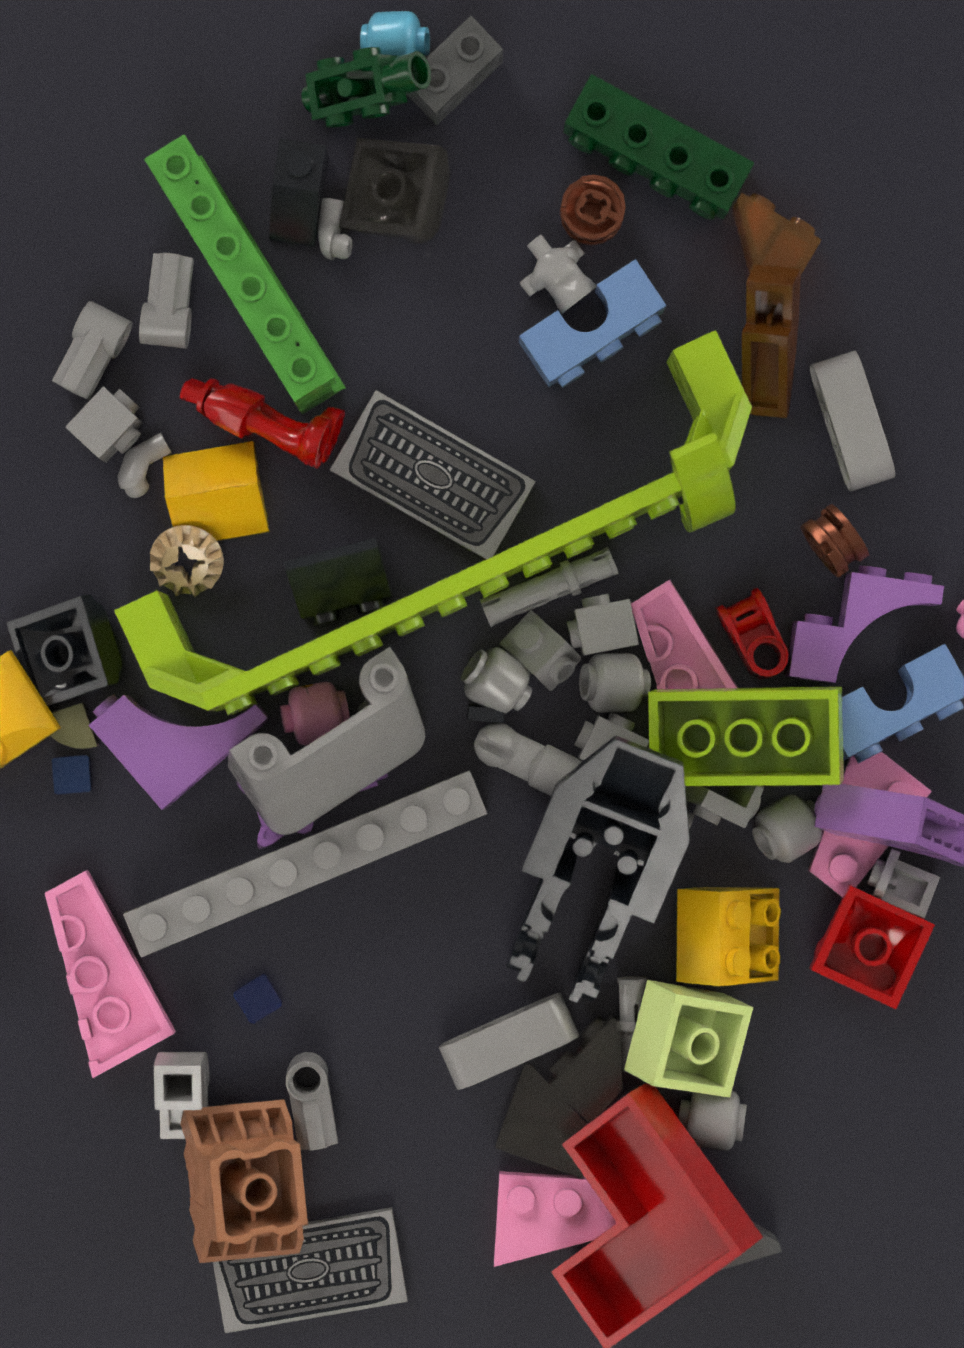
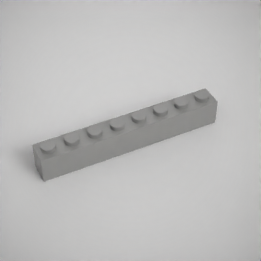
[123,770,487,957]

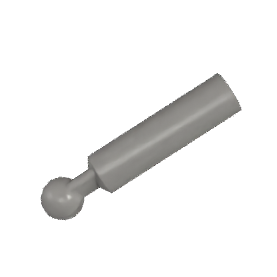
[474,722,694,829]

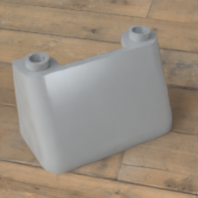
[228,647,425,835]

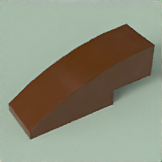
[742,265,801,418]

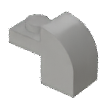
[153,1052,210,1139]

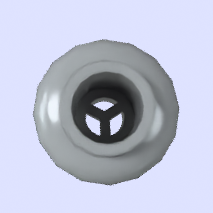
[461,647,532,714]
[579,652,651,713]
[752,794,822,863]
[679,1091,747,1151]

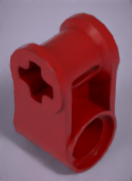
[715,587,789,680]

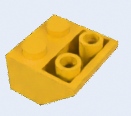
[676,887,781,986]

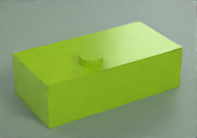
[648,687,844,786]

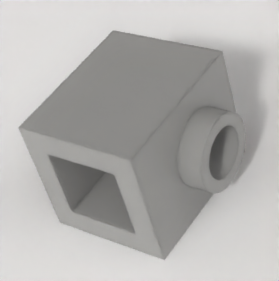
[66,386,143,463]
[567,594,639,656]
[574,712,649,760]

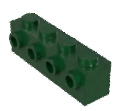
[563,74,754,220]

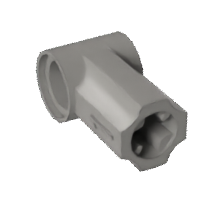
[139,253,194,349]
[52,301,133,401]
[286,1052,338,1151]

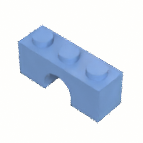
[519,259,666,388]
[842,644,964,764]

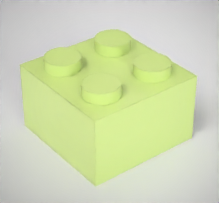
[624,980,753,1098]

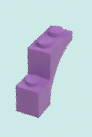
[784,566,944,683]

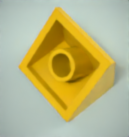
[163,441,270,547]

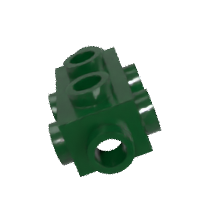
[301,47,431,128]

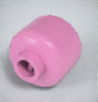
[280,682,350,745]

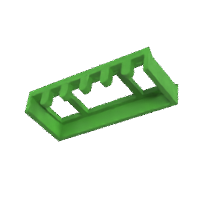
[144,134,346,415]

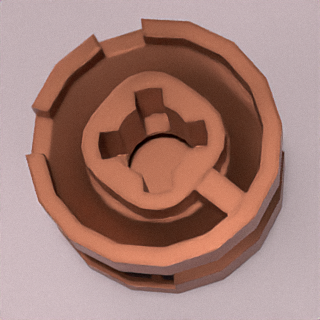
[560,174,626,246]
[800,504,869,578]

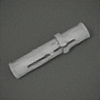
[480,547,619,627]

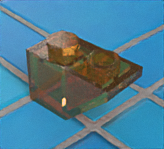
[733,193,821,276]

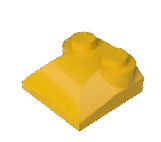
[0,650,61,769]

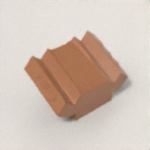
[180,1099,308,1263]

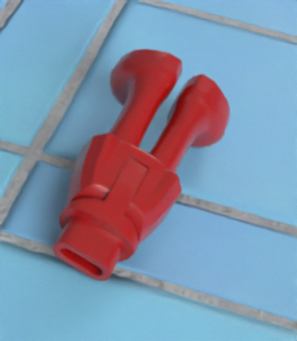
[180,378,345,468]

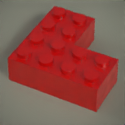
[551,1083,763,1348]

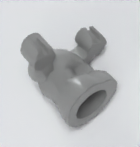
[520,234,597,314]

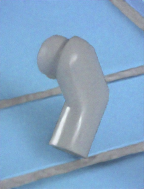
[317,198,352,261]
[117,433,172,498]

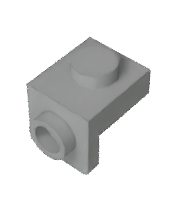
[500,610,581,691]
[685,785,764,828]
[867,849,940,919]

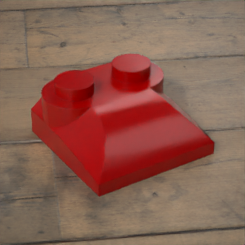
[809,885,935,1009]

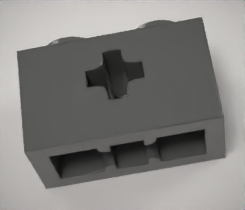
[406,16,503,125]

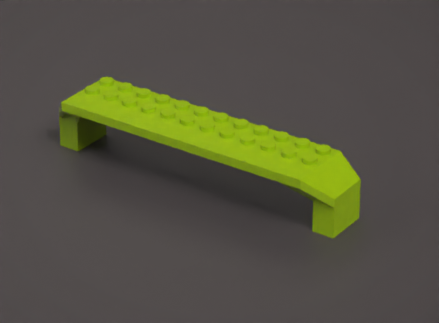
[114,330,752,715]

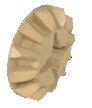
[150,525,224,597]

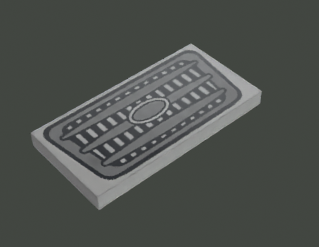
[330,390,536,560]
[213,1207,408,1333]

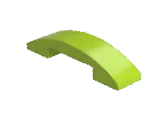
[670,432,736,533]

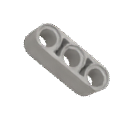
[810,351,895,492]
[438,993,579,1090]

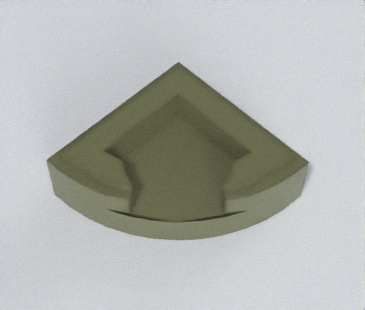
[50,703,99,749]

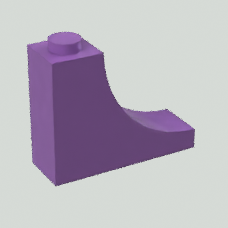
[89,694,271,810]
[814,784,964,867]

